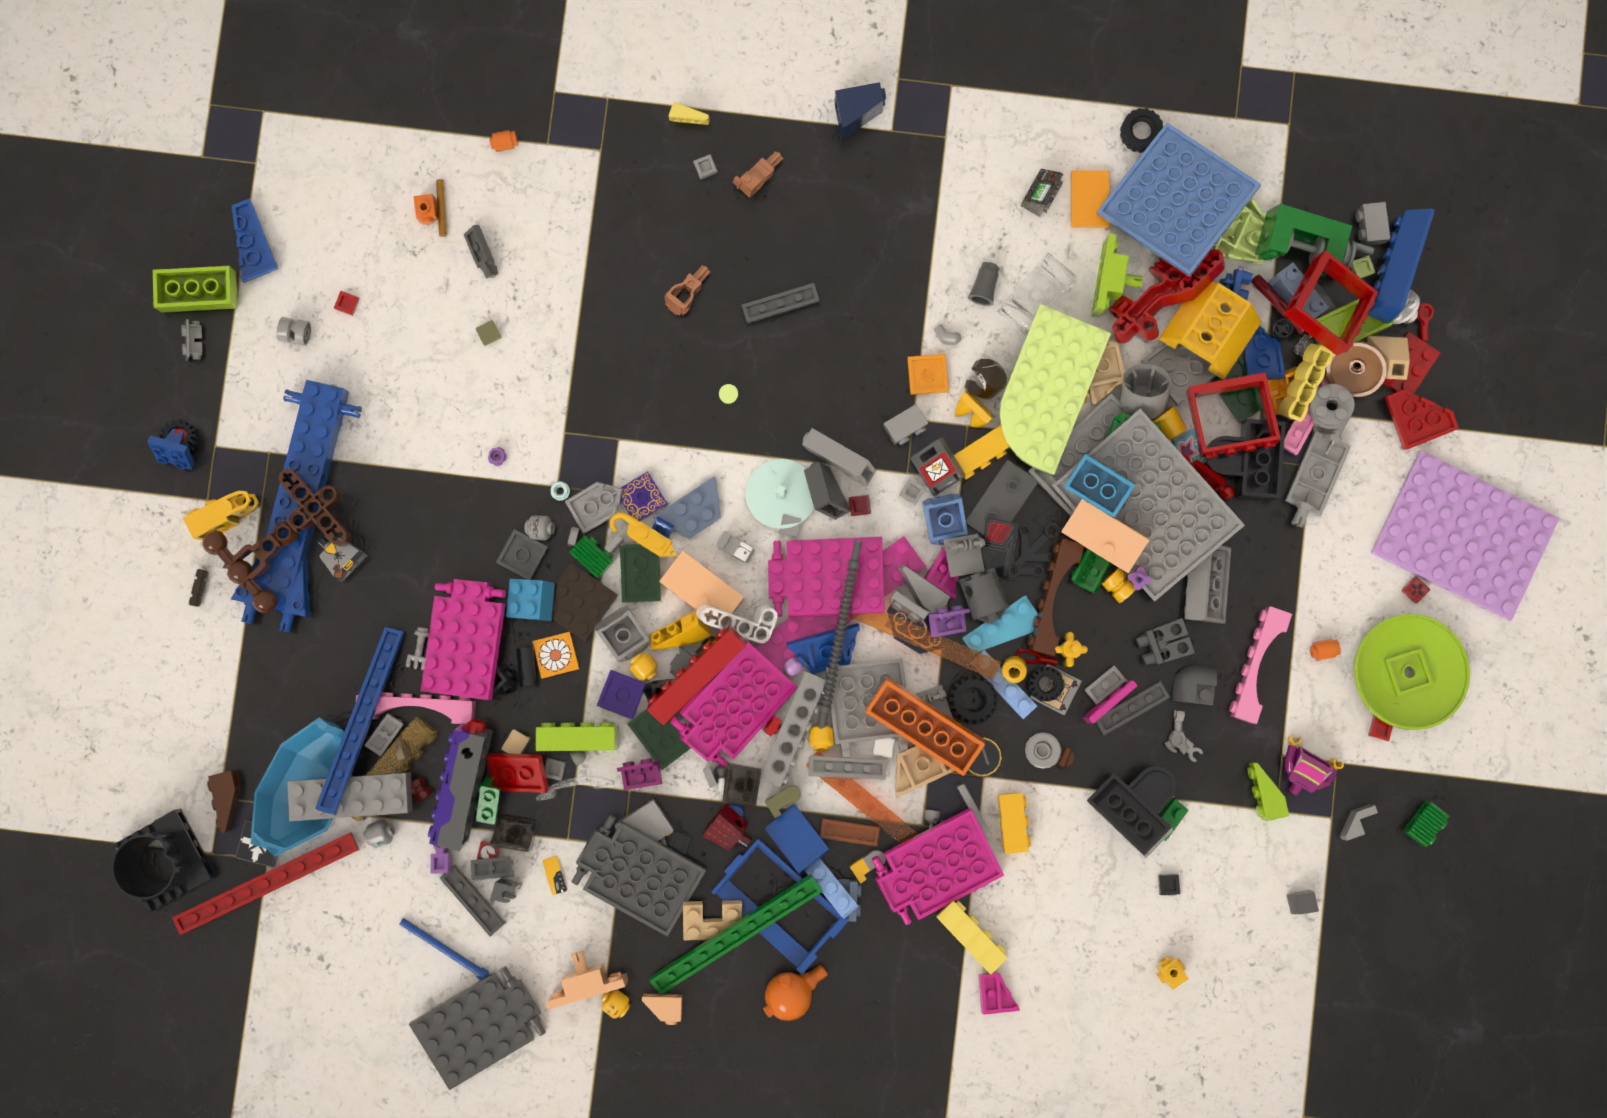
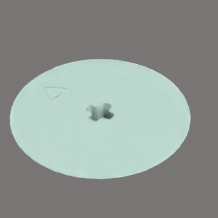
[745,459,814,529]

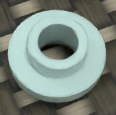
[551,481,570,501]

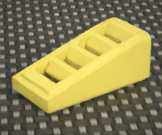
[669,102,710,125]

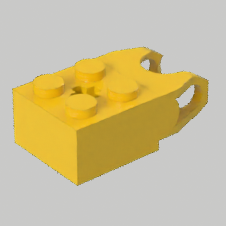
[183,491,260,541]

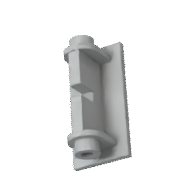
[181,319,203,361]

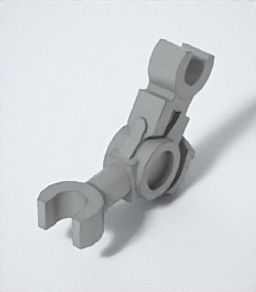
[1164,710,1203,762]

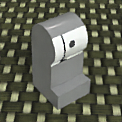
[716,531,755,563]

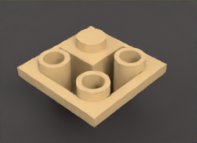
[1367,336,1410,380]

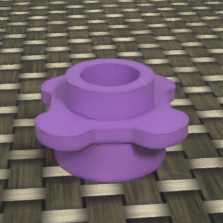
[1128,567,1151,590]

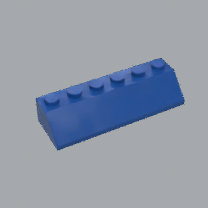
[1368,209,1435,323]

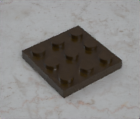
[552,562,618,642]

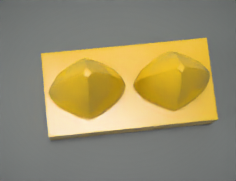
[955,390,995,428]

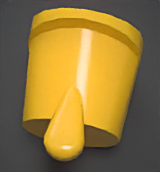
[1151,405,1187,443]

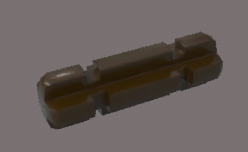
[189,569,208,607]

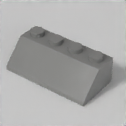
[1184,546,1231,624]

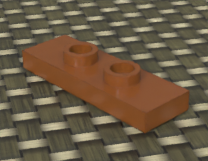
[820,818,880,847]

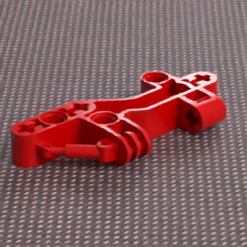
[1109,249,1225,344]

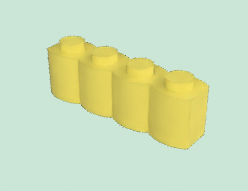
[1278,344,1333,422]
[936,900,1008,974]

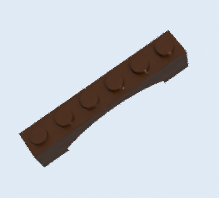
[1027,538,1084,657]

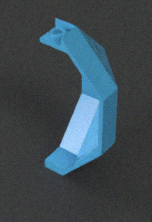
[250,718,352,857]

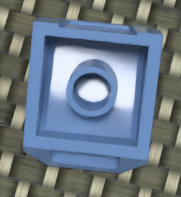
[922,494,968,545]

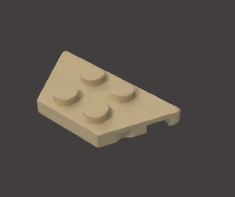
[1088,341,1125,405]
[895,746,955,798]

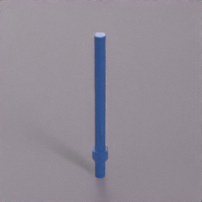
[399,918,490,980]

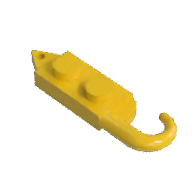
[610,512,677,558]

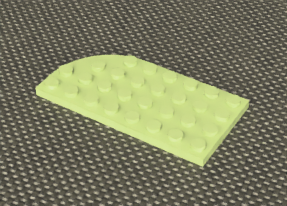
[999,304,1111,475]

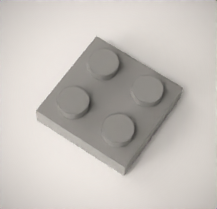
[889,591,928,624]

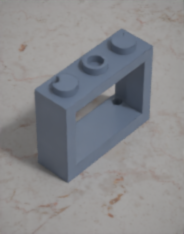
[1268,263,1329,318]

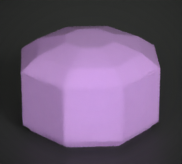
[783,657,804,676]

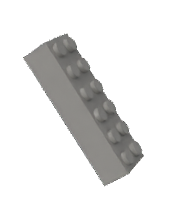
[287,772,413,821]

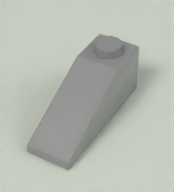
[897,564,950,616]

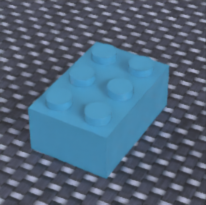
[1064,453,1136,518]

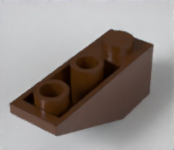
[207,770,241,833]

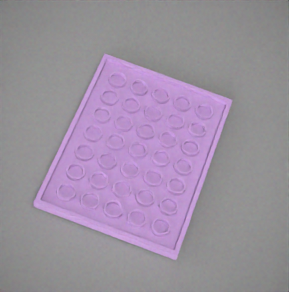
[1371,450,1560,621]

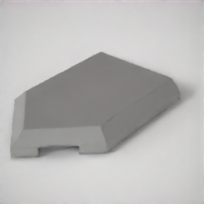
[565,482,623,534]

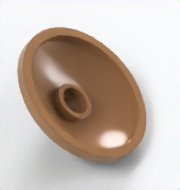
[1326,341,1387,397]

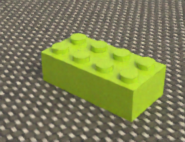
[153,266,238,312]
[536,722,618,751]

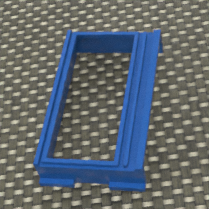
[712,838,849,974]

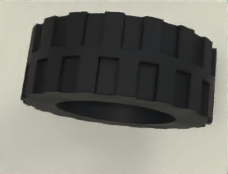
[1120,108,1163,153]

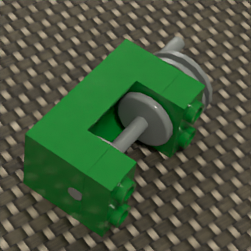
[1255,204,1374,277]

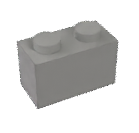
[1356,202,1390,246]
[883,404,928,446]

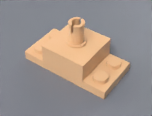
[546,951,629,1010]

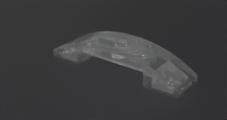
[536,776,615,801]

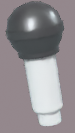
[714,765,727,795]

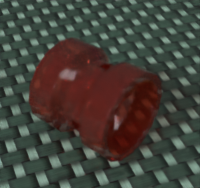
[411,776,433,803]

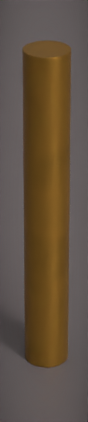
[436,179,447,237]

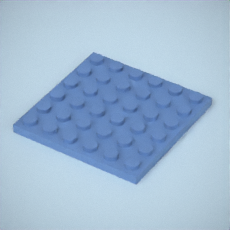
[1097,123,1261,277]

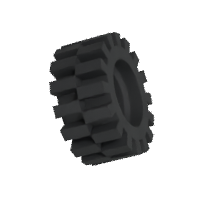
[1028,667,1064,701]

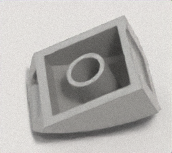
[595,606,650,662]

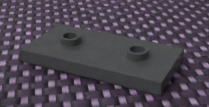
[966,460,1038,536]

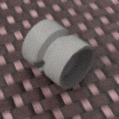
[277,317,311,346]

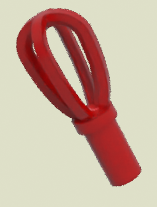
[1016,649,1058,666]

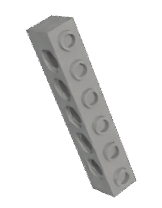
[759,671,826,788]

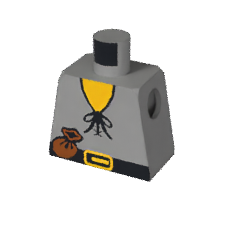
[318,536,368,582]

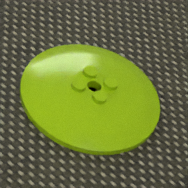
[1353,614,1470,730]

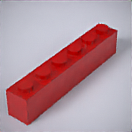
[647,625,746,726]

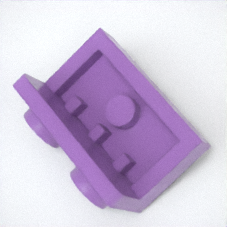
[928,605,970,637]

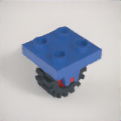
[147,420,198,470]

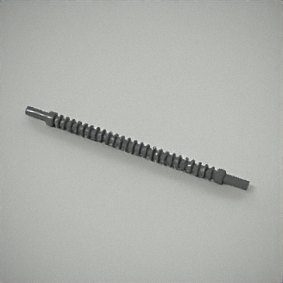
[818,541,862,729]

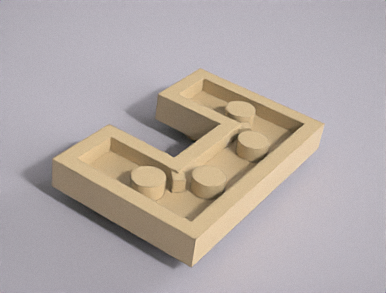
[683,900,742,940]

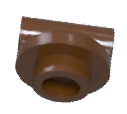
[1057,747,1074,768]

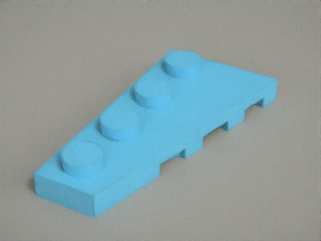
[962,595,1038,654]

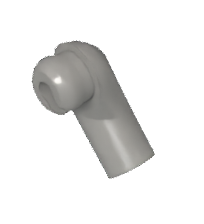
[934,324,962,345]

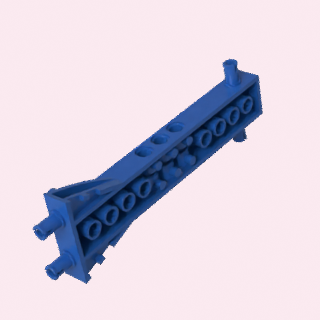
[231,380,362,633]

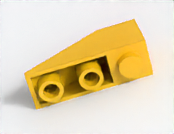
[650,610,712,651]

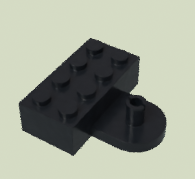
[1204,419,1285,501]
[1087,766,1177,858]

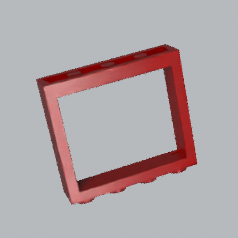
[1284,250,1378,356]
[1186,372,1281,459]

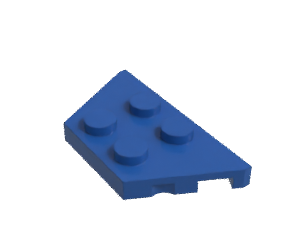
[786,623,860,674]

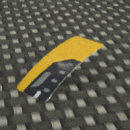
[542,856,567,895]

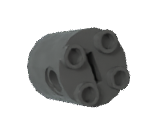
[959,567,1009,624]

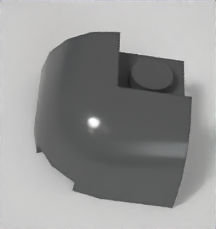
[1171,665,1217,706]

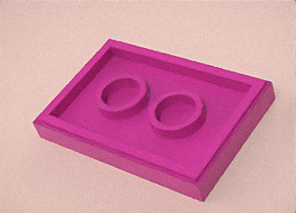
[1083,680,1138,724]

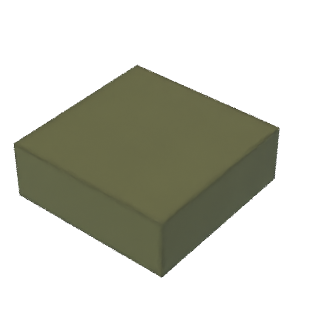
[475,320,502,346]

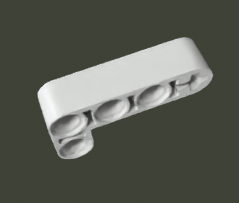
[696,604,778,643]

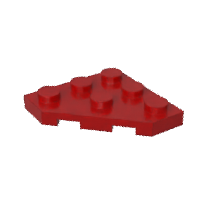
[1384,389,1459,450]

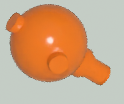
[763,965,827,1021]

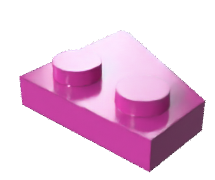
[924,547,958,599]
[979,972,1020,1015]

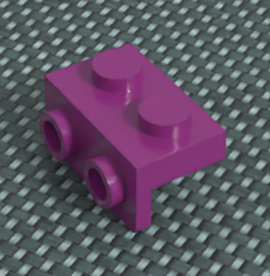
[617,758,663,790]

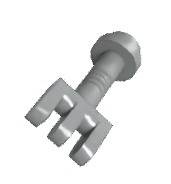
[406,627,430,671]

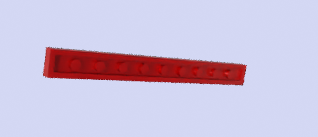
[172,832,360,935]

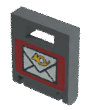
[910,437,966,496]

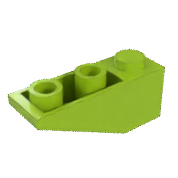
[1248,762,1289,821]

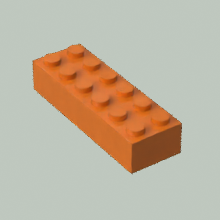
[865,676,985,776]

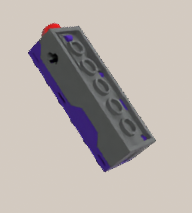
[428,719,493,851]

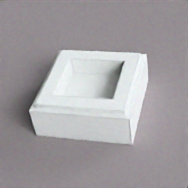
[873,738,895,758]

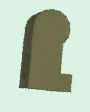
[765,785,801,818]

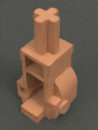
[733,151,783,198]
[664,265,710,316]

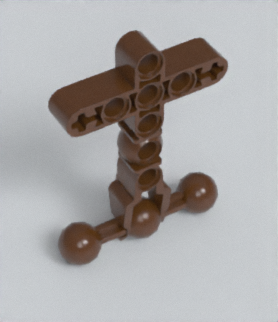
[202,469,351,614]

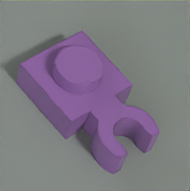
[430,845,452,874]

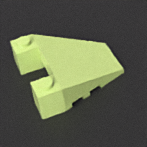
[1212,199,1266,264]

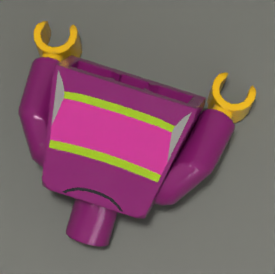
[1285,734,1344,796]

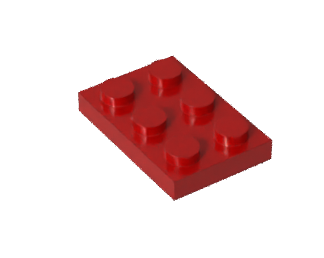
[1383,332,1441,394]
[486,753,549,793]

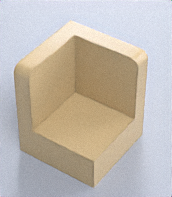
[501,730,532,754]

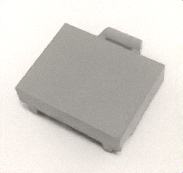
[614,798,674,846]

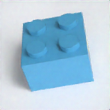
[506,579,555,621]

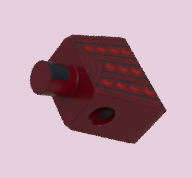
[702,803,752,850]

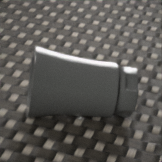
[968,262,1000,306]

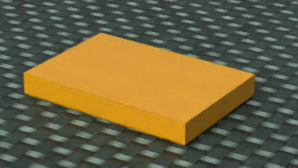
[1071,170,1109,228]

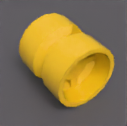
[1101,568,1136,604]

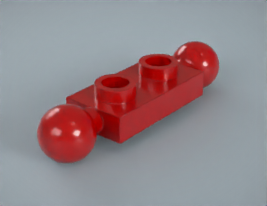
[1181,453,1235,500]

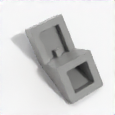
[1340,804,1378,841]

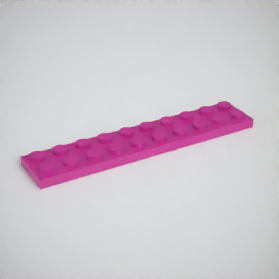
[752,536,926,671]

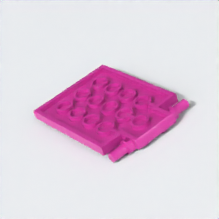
[768,537,885,617]
[421,579,506,701]
[670,640,798,767]
[872,808,1004,925]

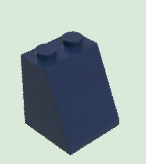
[834,82,886,139]

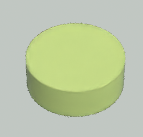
[719,384,738,404]

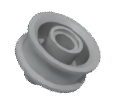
[1309,384,1355,429]

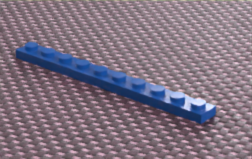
[315,627,404,815]

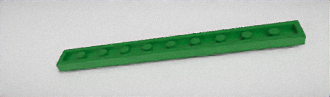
[650,874,823,995]

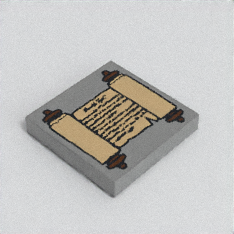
[1029,664,1082,715]

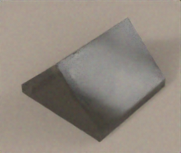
[722,763,762,808]
[490,814,538,852]

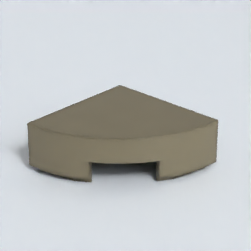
[395,739,410,761]

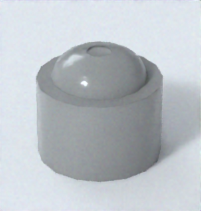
[1120,363,1171,419]

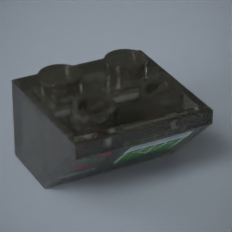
[1020,169,1064,217]

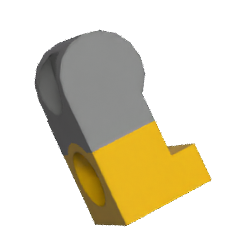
[849,850,886,884]

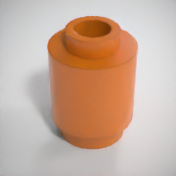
[489,130,518,152]
[1310,639,1341,661]

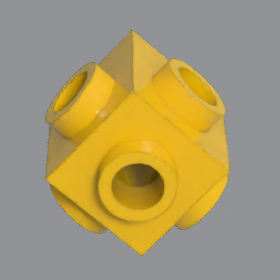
[1156,956,1189,990]

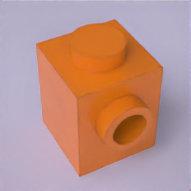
[413,194,438,225]

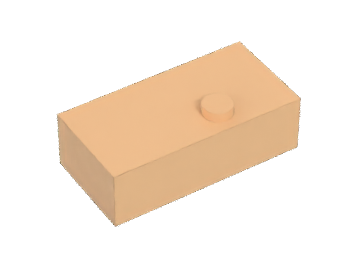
[1061,499,1149,573]
[659,551,745,625]

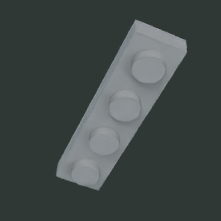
[808,756,886,780]

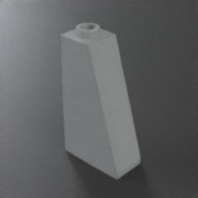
[802,428,876,487]

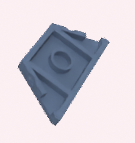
[653,476,721,539]

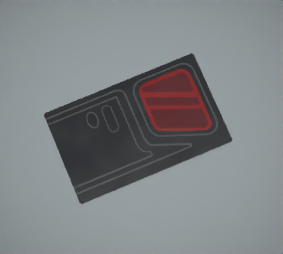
[981,517,1019,578]

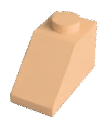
[642,993,683,1025]

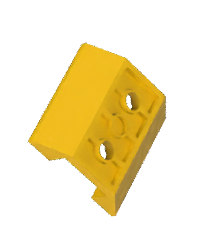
[1159,282,1262,380]

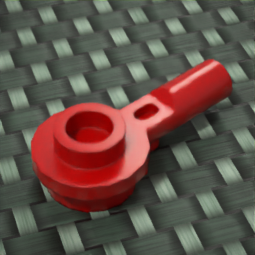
[1416,303,1434,341]

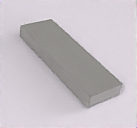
[956,783,991,838]

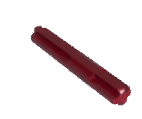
[1251,274,1306,334]

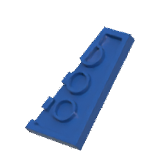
[232,199,279,283]

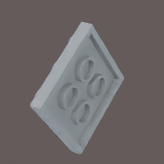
[1141,343,1216,406]

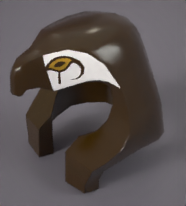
[964,359,1007,400]

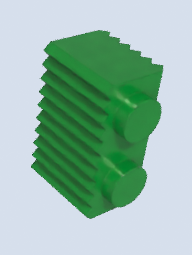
[569,535,614,579]
[1403,800,1449,847]

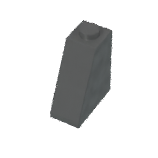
[804,462,851,520]

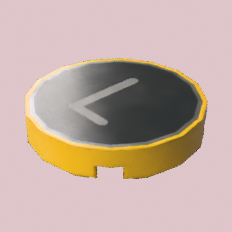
[968,737,1001,776]

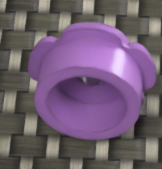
[488,447,507,466]

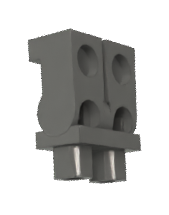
[1135,618,1195,665]

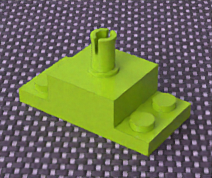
[1091,233,1143,317]

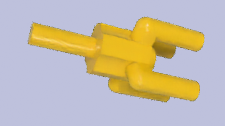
[1055,632,1088,667]

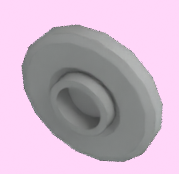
[1025,732,1061,769]

